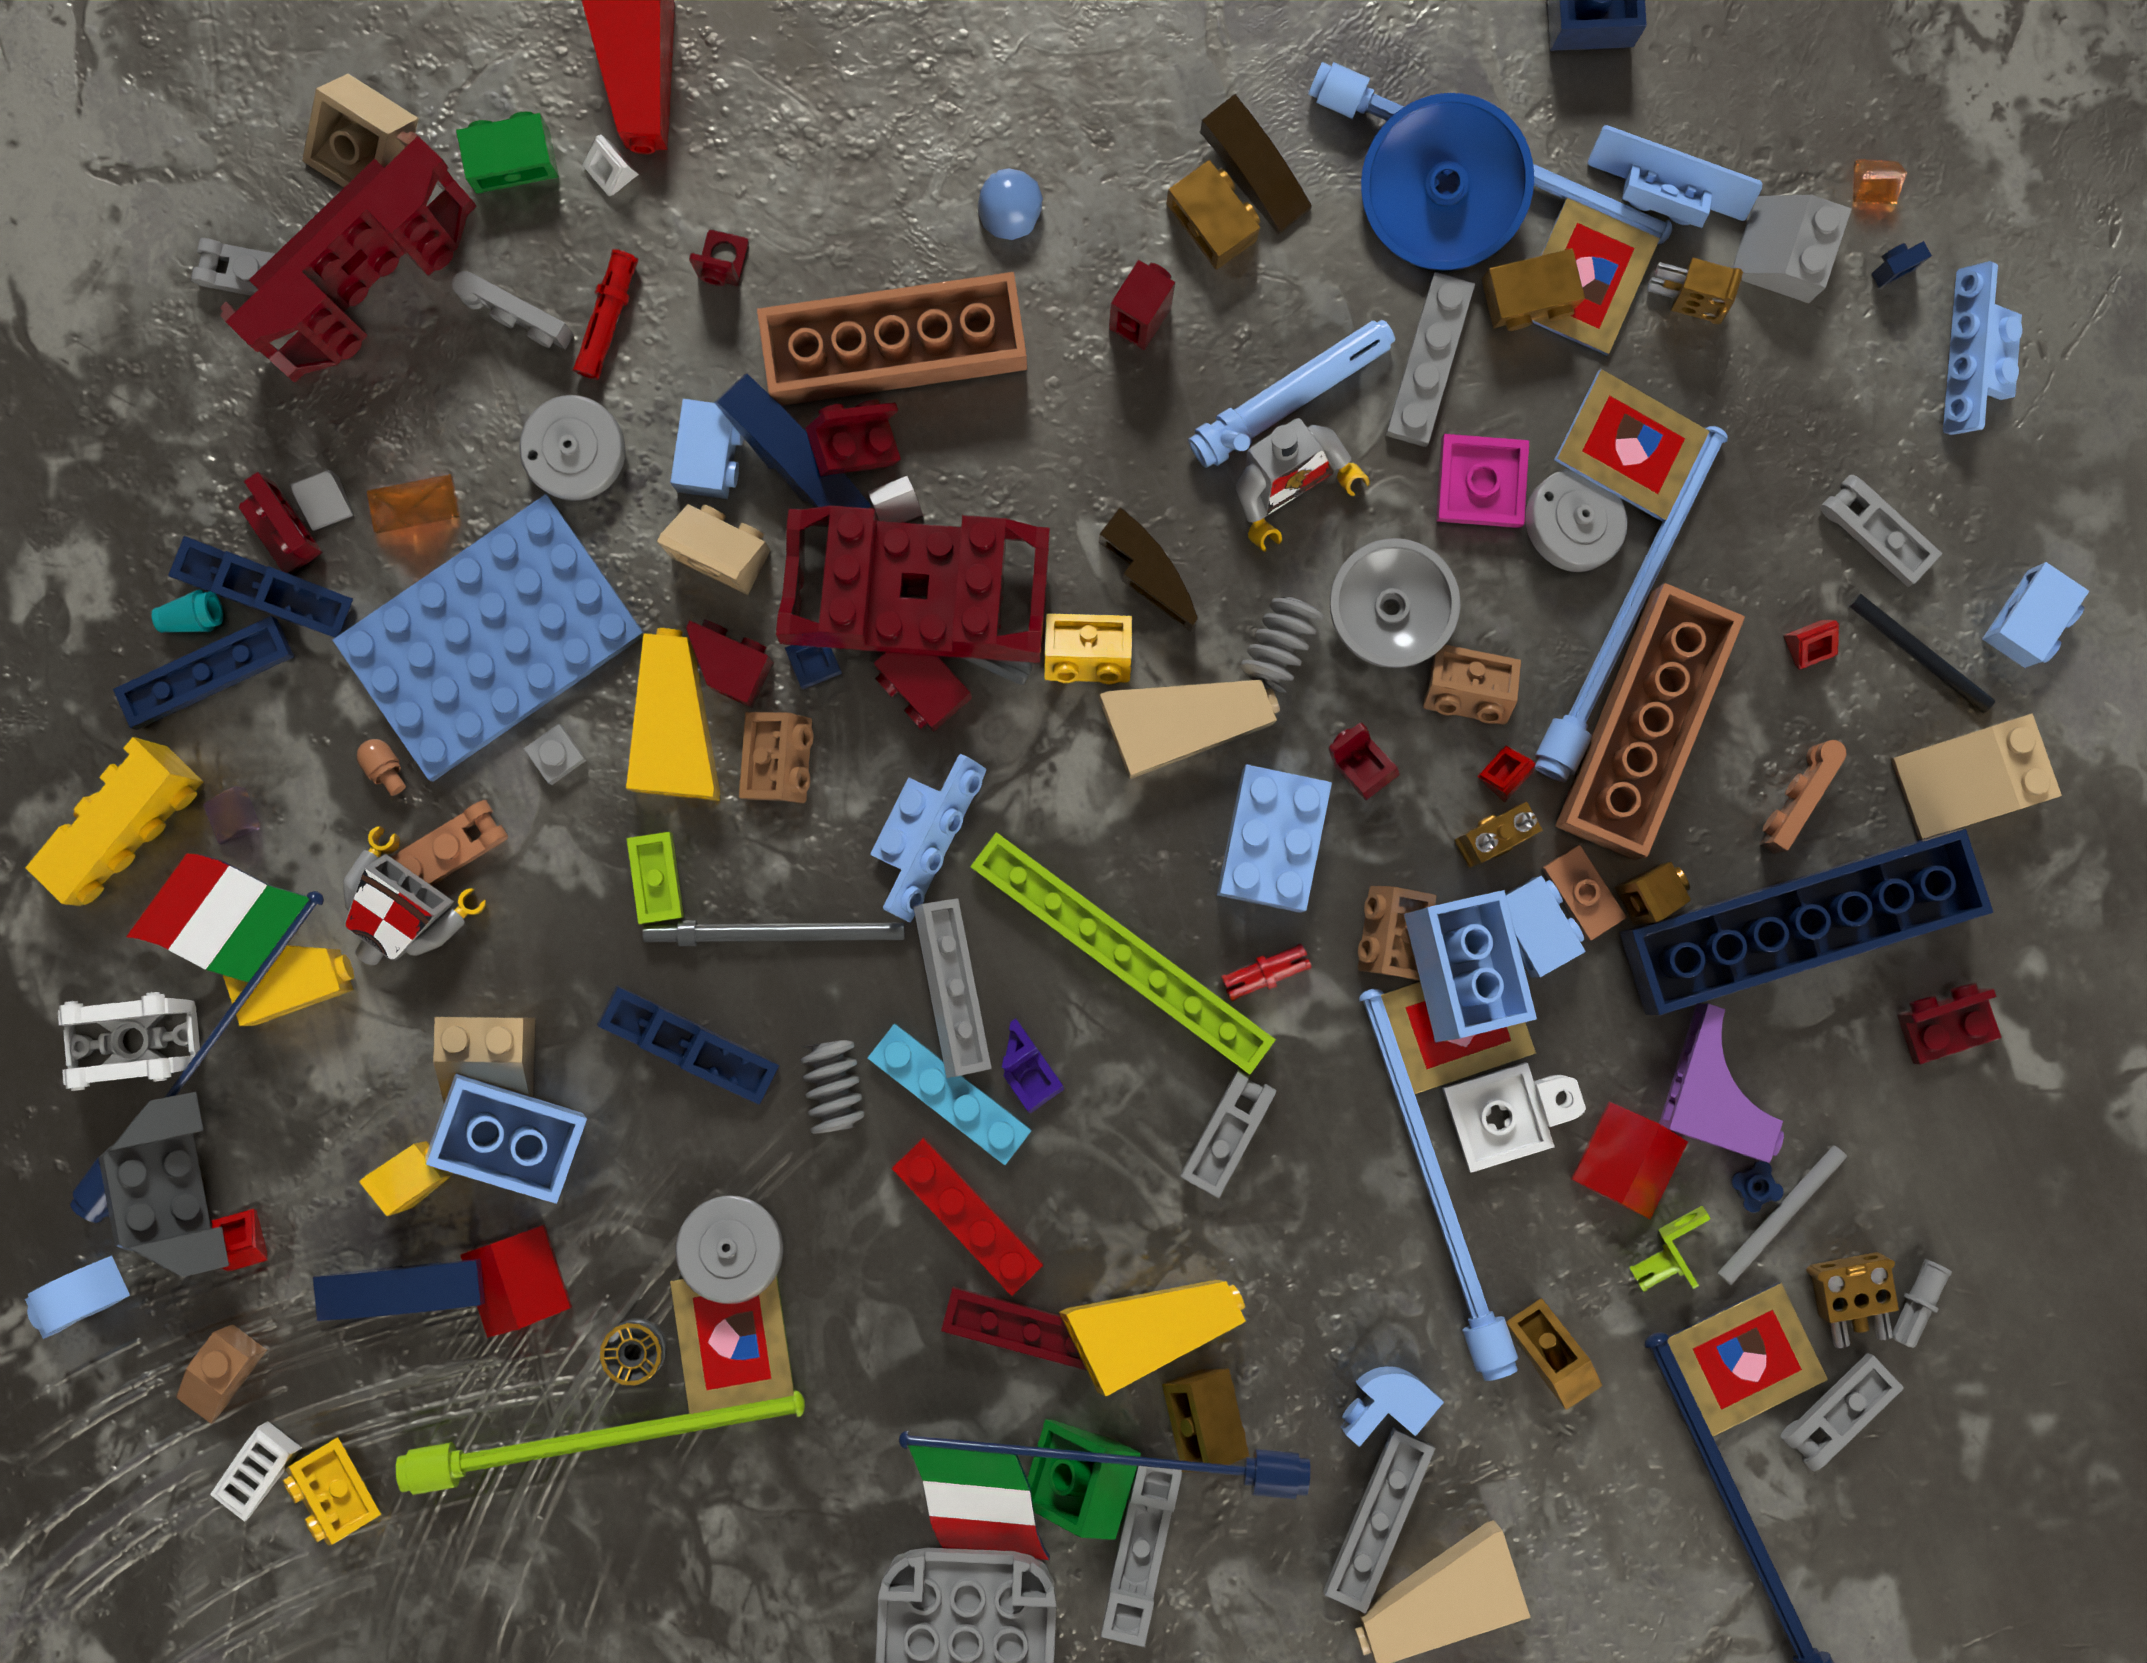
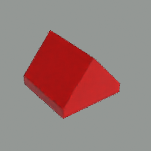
[1783,620,1839,670]
[1477,746,1536,802]

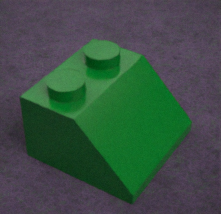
[1027,1419,1141,1540]

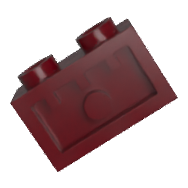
[805,399,901,476]
[239,472,323,575]
[1897,983,2002,1065]

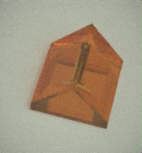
[1853,159,1907,204]

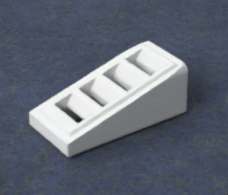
[210,1421,302,1522]

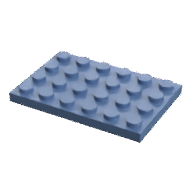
[333,494,644,782]

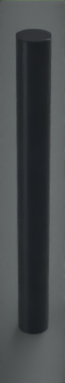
[1849,593,1996,713]

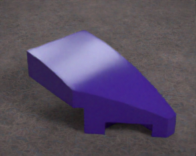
[1002,1018,1065,1114]

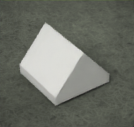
[582,135,639,196]
[868,476,923,523]

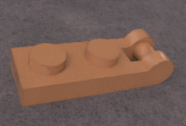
[1760,740,1846,854]
[391,800,508,886]

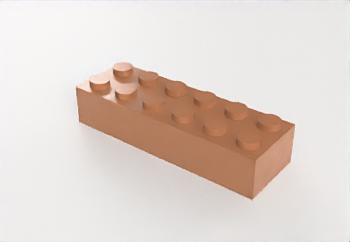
[757,272,1027,406]
[1555,583,1745,860]

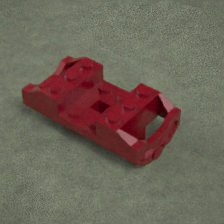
[220,131,477,382]
[776,506,1050,663]

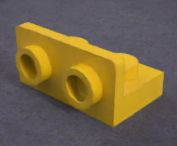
[1044,613,1132,684]
[282,1437,381,1546]

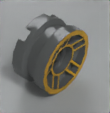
[600,1318,667,1386]

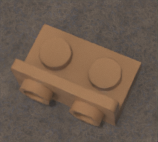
[1423,645,1521,725]
[739,712,814,803]
[1358,886,1437,980]

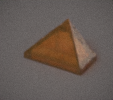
[366,474,460,534]

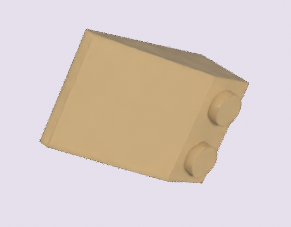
[1891,713,2062,840]

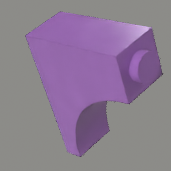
[1659,1004,1784,1163]

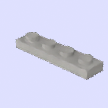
[1385,272,1475,447]
[913,898,992,1078]
[1323,1427,1435,1614]

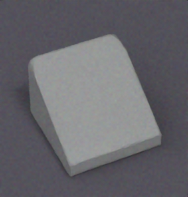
[290,470,354,531]

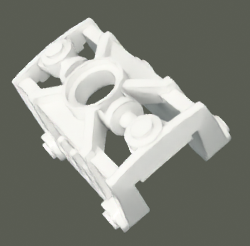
[58,992,200,1091]

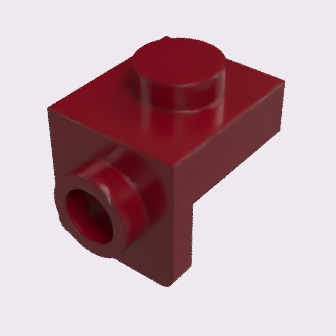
[1328,722,1400,801]

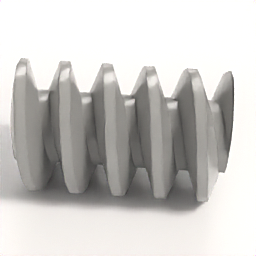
[1240,597,1324,693]
[800,1040,865,1134]

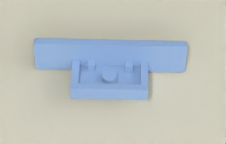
[1588,125,1762,228]
[1943,261,2022,435]
[870,754,986,922]

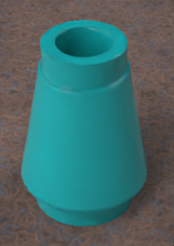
[152,589,223,633]

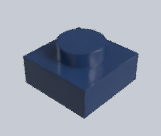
[1871,241,1932,288]
[785,645,842,689]

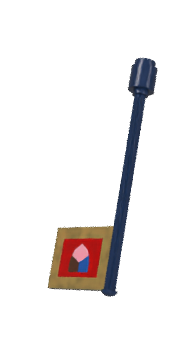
[1644,1282,1834,1663]

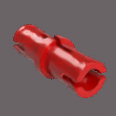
[1221,943,1312,1002]

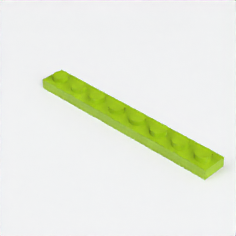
[970,832,1276,1075]

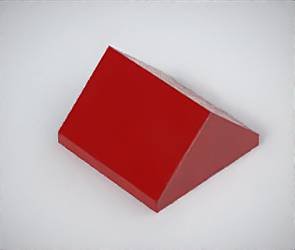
[1571,1102,1688,1220]
[460,1224,572,1338]

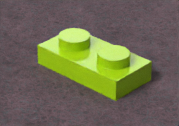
[627,832,684,925]

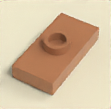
[1541,845,1627,941]

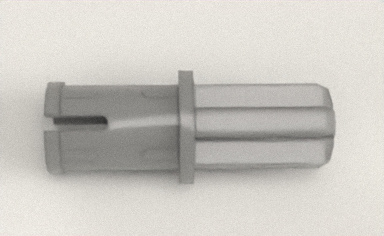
[1892,1259,1952,1348]

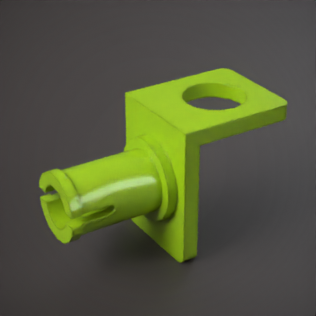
[1629,1206,1711,1292]

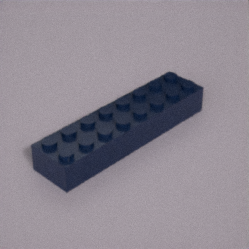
[1619,829,1994,1015]

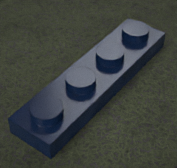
[113,616,294,730]

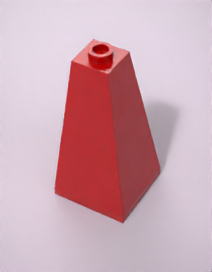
[582,0,675,154]

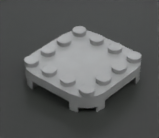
[875,1548,1056,1663]

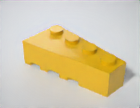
[25,737,203,906]

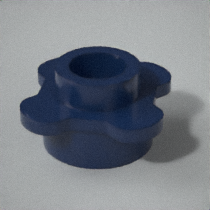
[1731,1161,1784,1213]

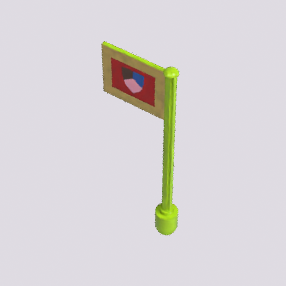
[396,1275,805,1495]

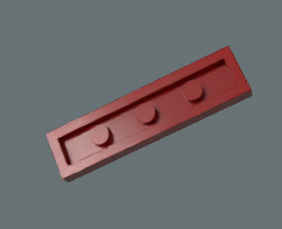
[891,1137,1043,1296]

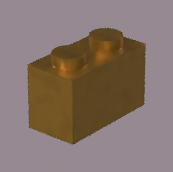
[1166,160,1260,270]
[1481,248,1585,331]
[1162,1369,1249,1473]

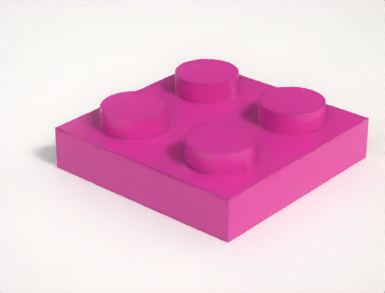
[1436,434,1529,528]

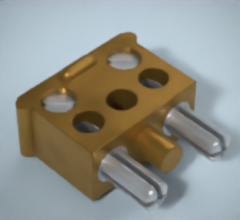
[1648,257,1743,324]
[1454,802,1543,868]
[1806,1252,1899,1348]

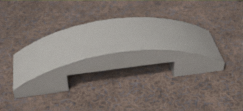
[1101,1466,1182,1647]

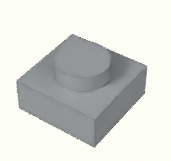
[524,724,587,785]

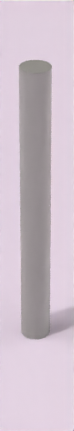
[1717,1145,1847,1285]

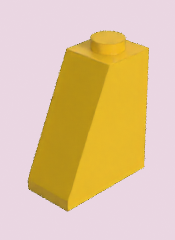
[223,945,354,1026]

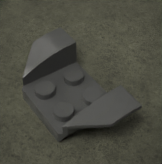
[99,1092,229,1277]

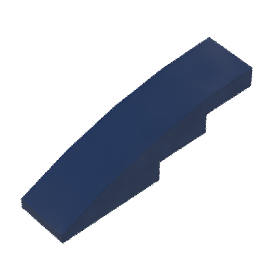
[714,374,871,508]
[168,536,353,638]
[597,985,779,1105]
[313,1259,485,1321]

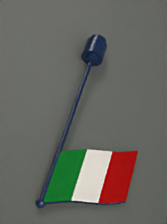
[70,853,324,1223]
[899,1431,1310,1560]

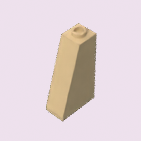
[1099,680,1280,779]
[1355,1520,1531,1663]

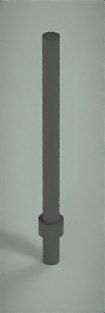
[643,920,905,946]

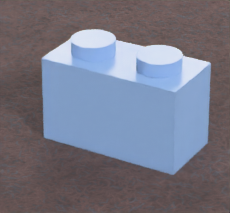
[670,399,744,499]
[1982,562,2089,668]
[1505,875,1586,978]

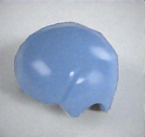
[978,168,1043,240]

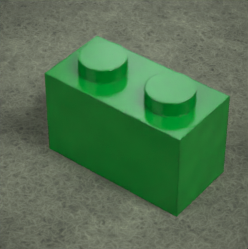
[456,112,559,194]

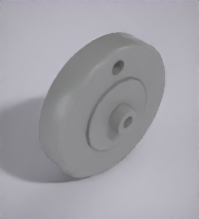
[519,395,626,501]
[1525,469,1627,572]
[676,1196,784,1304]

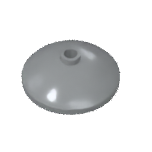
[1330,538,1460,668]

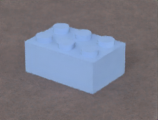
[1217,765,1332,913]
[1404,890,1537,1042]
[425,1073,587,1204]

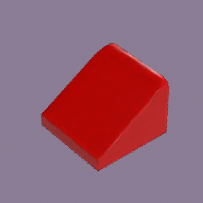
[212,1209,267,1271]

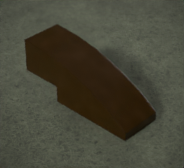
[1200,94,1312,234]
[1099,507,1198,632]

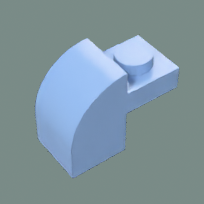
[25,1255,130,1339]
[1341,1366,1444,1447]

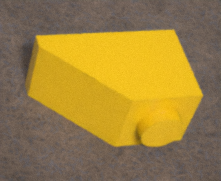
[359,1141,453,1216]

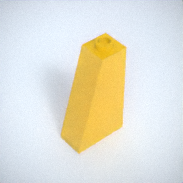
[626,628,720,801]
[1059,1280,1246,1397]

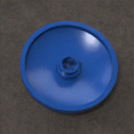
[1361,93,1534,271]

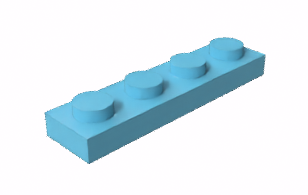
[868,1023,1032,1165]

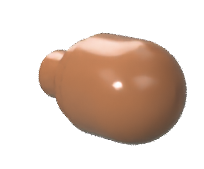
[357,739,406,796]

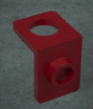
[689,230,749,286]

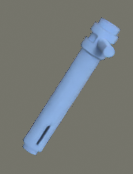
[1188,320,1395,468]

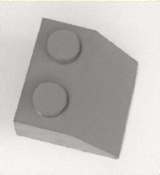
[1732,195,1852,303]

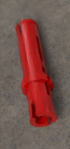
[572,249,639,380]

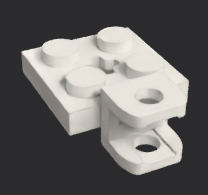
[1442,1062,1586,1173]

